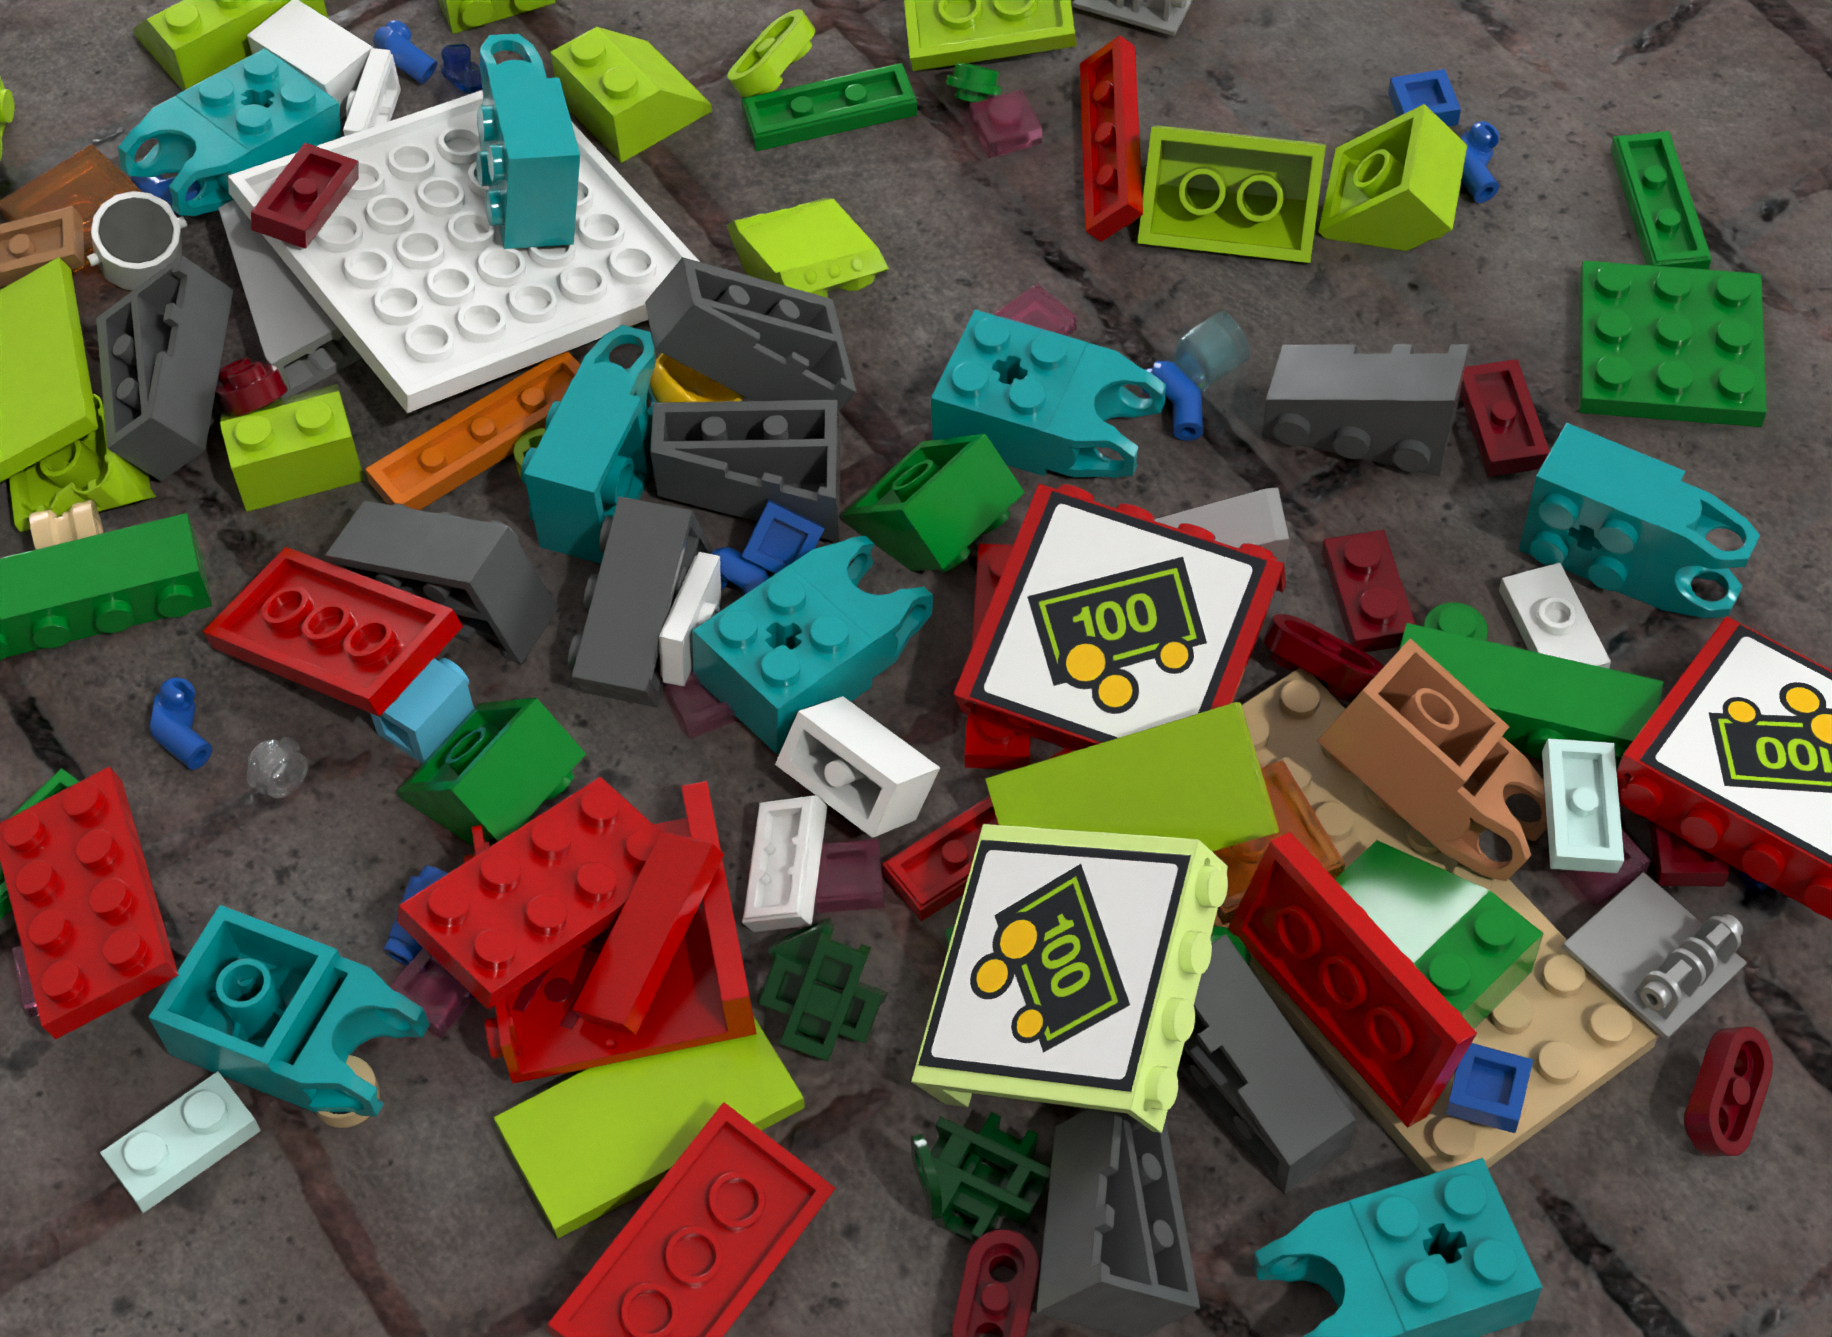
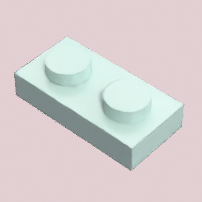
[1542,739,1624,873]
[100,1071,261,1213]

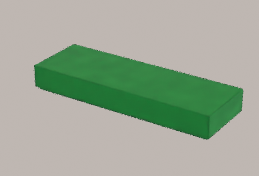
[741,63,917,152]
[1610,131,1712,270]

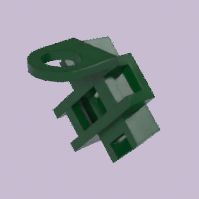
[757,918,888,1062]
[911,1112,1051,1243]

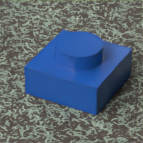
[1388,69,1461,127]
[741,499,825,574]
[1445,1043,1533,1133]

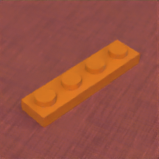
[365,351,581,510]

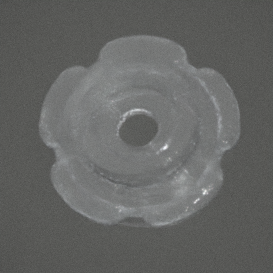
[246,737,308,798]

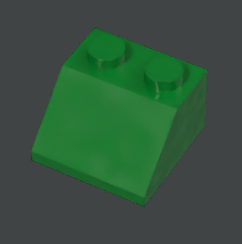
[840,433,1025,572]
[396,698,586,847]

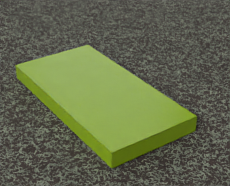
[0,257,98,483]
[985,702,1279,852]
[493,1016,805,1239]

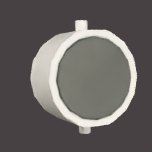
[86,191,187,290]

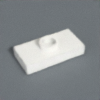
[343,48,401,136]
[659,552,721,686]
[1499,563,1611,669]
[742,795,828,932]

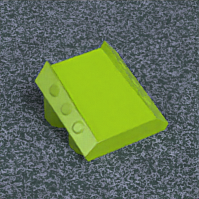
[727,198,889,298]
[9,394,156,532]

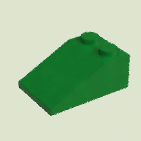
[1335,840,1544,1029]

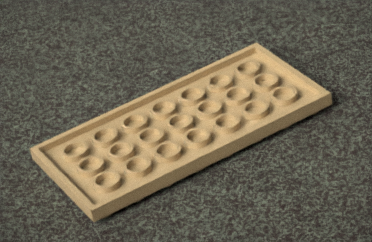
[1213,668,1659,1176]

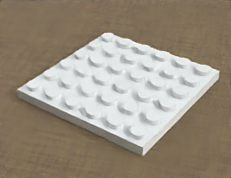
[228,90,700,413]

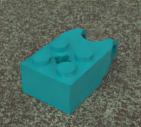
[476,34,580,249]
[118,48,341,216]
[931,310,1166,478]
[521,325,657,564]
[1519,423,1760,618]
[692,536,933,754]
[148,905,430,1117]
[1252,1158,1543,1337]

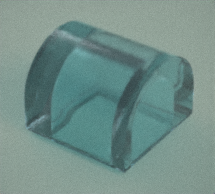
[1174,310,1250,392]

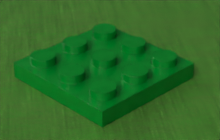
[1579,260,1767,427]

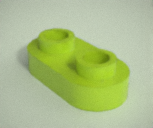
[727,9,815,97]

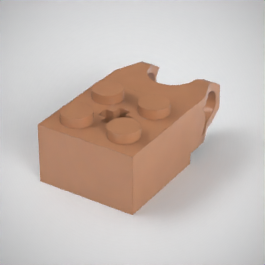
[1317,638,1547,882]

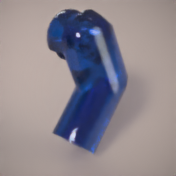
[440,43,483,95]

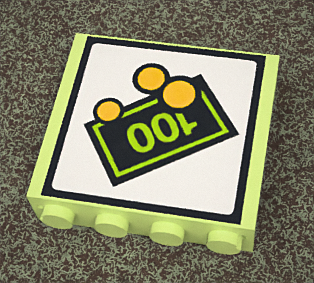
[911,824,1228,1133]

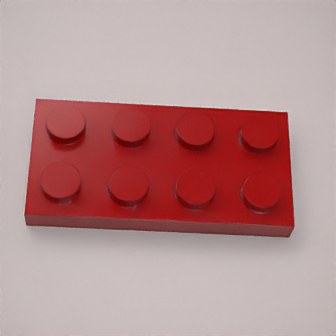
[202,547,463,717]
[0,766,179,1040]
[397,777,661,1010]
[1228,832,1477,1128]
[545,1102,836,1337]

